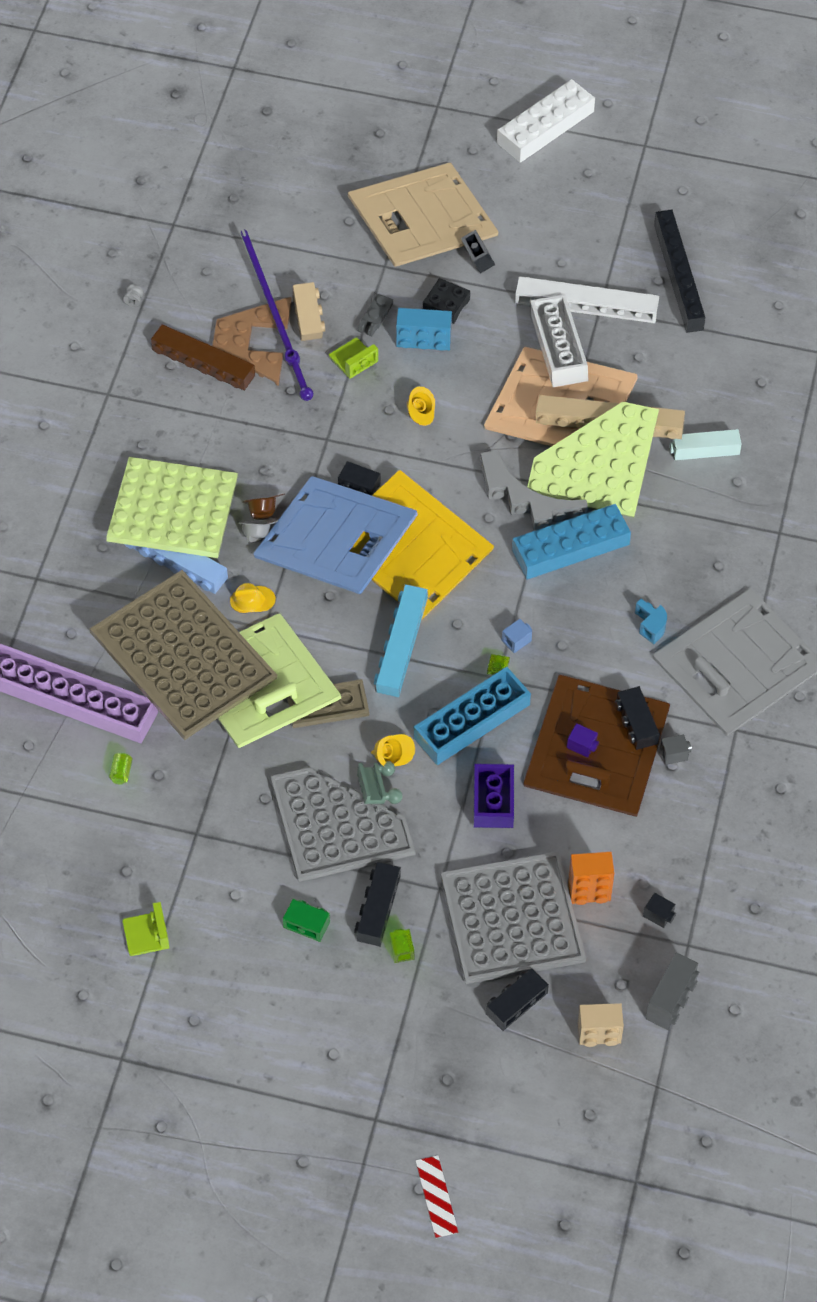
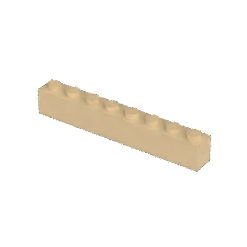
[536,395,685,439]

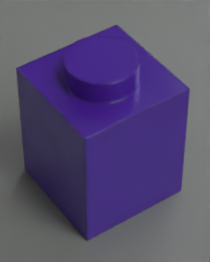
[567,723,599,757]

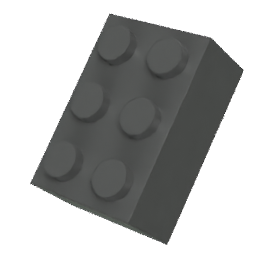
[646,952,700,1030]

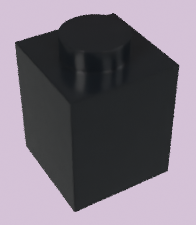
[643,892,676,928]

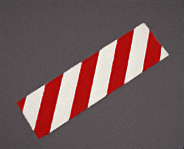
[416,1155,459,1238]

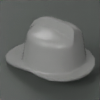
[239,517,279,542]

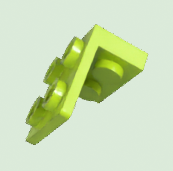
[329,338,378,379]
[123,902,170,956]

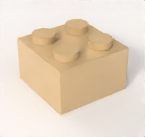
[578,1003,624,1047]

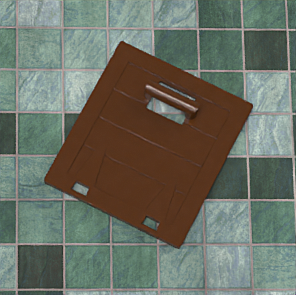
[523,675,670,817]

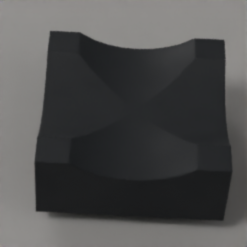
[423,278,470,324]

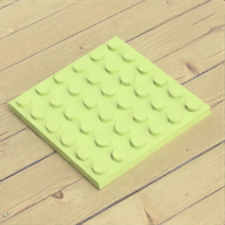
[107,457,238,558]

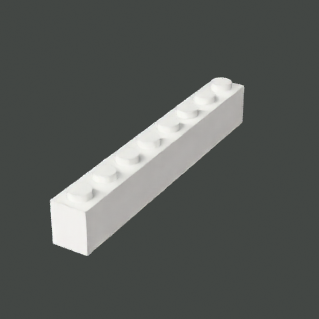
[515,277,659,323]

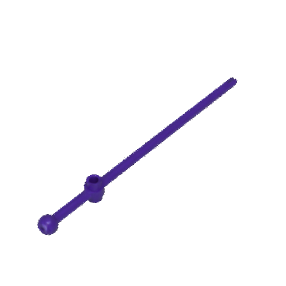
[241,229,314,401]

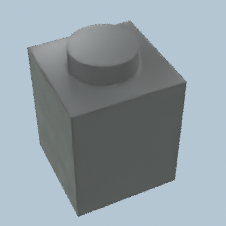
[660,734,691,765]

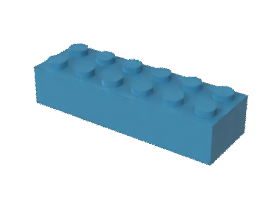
[512,504,631,580]
[414,667,531,765]

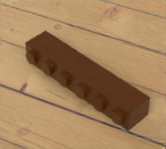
[151,324,255,391]

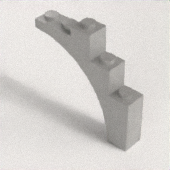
[480,450,588,530]

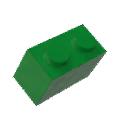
[283,899,330,942]

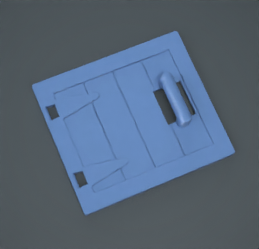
[254,476,418,594]

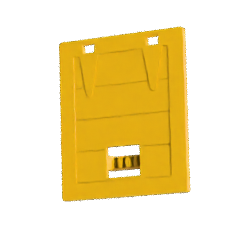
[350,470,494,620]

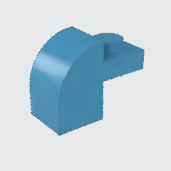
[635,599,667,645]

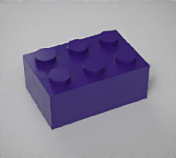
[474,764,514,828]

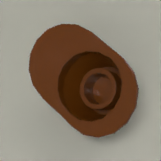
[243,494,285,519]

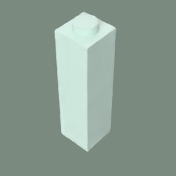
[669,429,742,460]

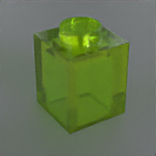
[390,929,415,963]

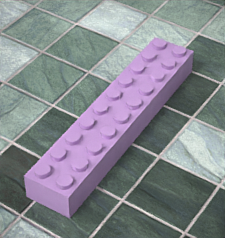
[0,644,158,744]

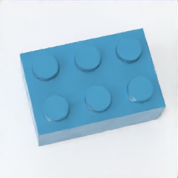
[396,308,452,351]

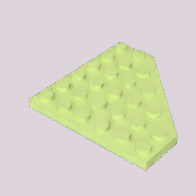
[527,402,659,518]

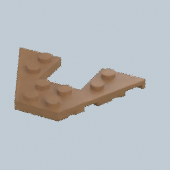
[212,297,292,386]

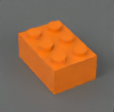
[568,852,615,905]

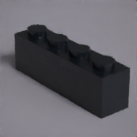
[354,862,401,947]

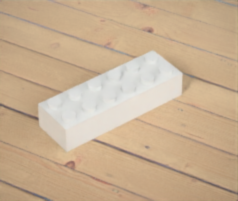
[497,79,595,163]
[530,295,588,387]

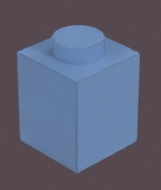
[502,619,532,653]

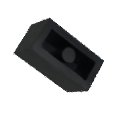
[461,230,495,274]
[338,461,381,496]

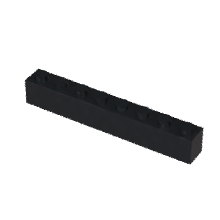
[654,209,706,333]

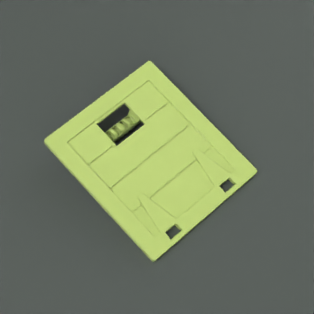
[218,613,341,748]

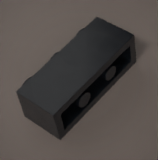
[614,686,660,750]
[486,968,549,1031]

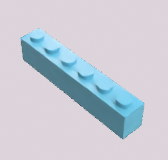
[374,584,428,697]

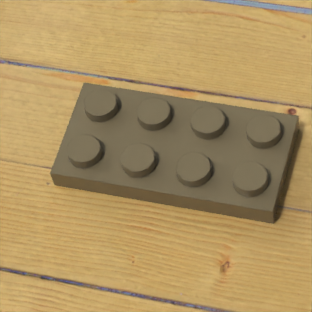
[287,679,369,728]

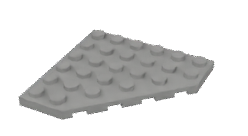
[271,767,415,882]

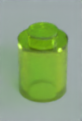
[109,753,133,785]

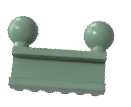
[357,761,403,804]

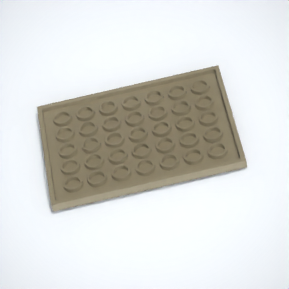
[90,570,277,740]

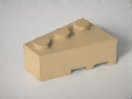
[292,282,325,341]

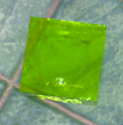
[487,654,510,675]

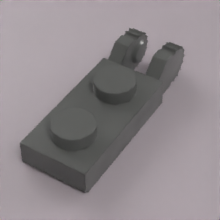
[358,293,393,337]

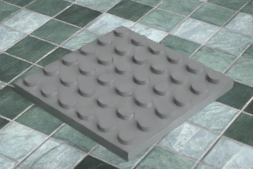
[441,852,586,984]

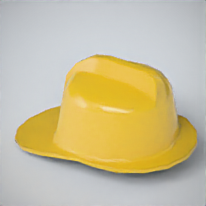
[407,386,435,426]
[230,583,276,613]
[371,734,415,766]

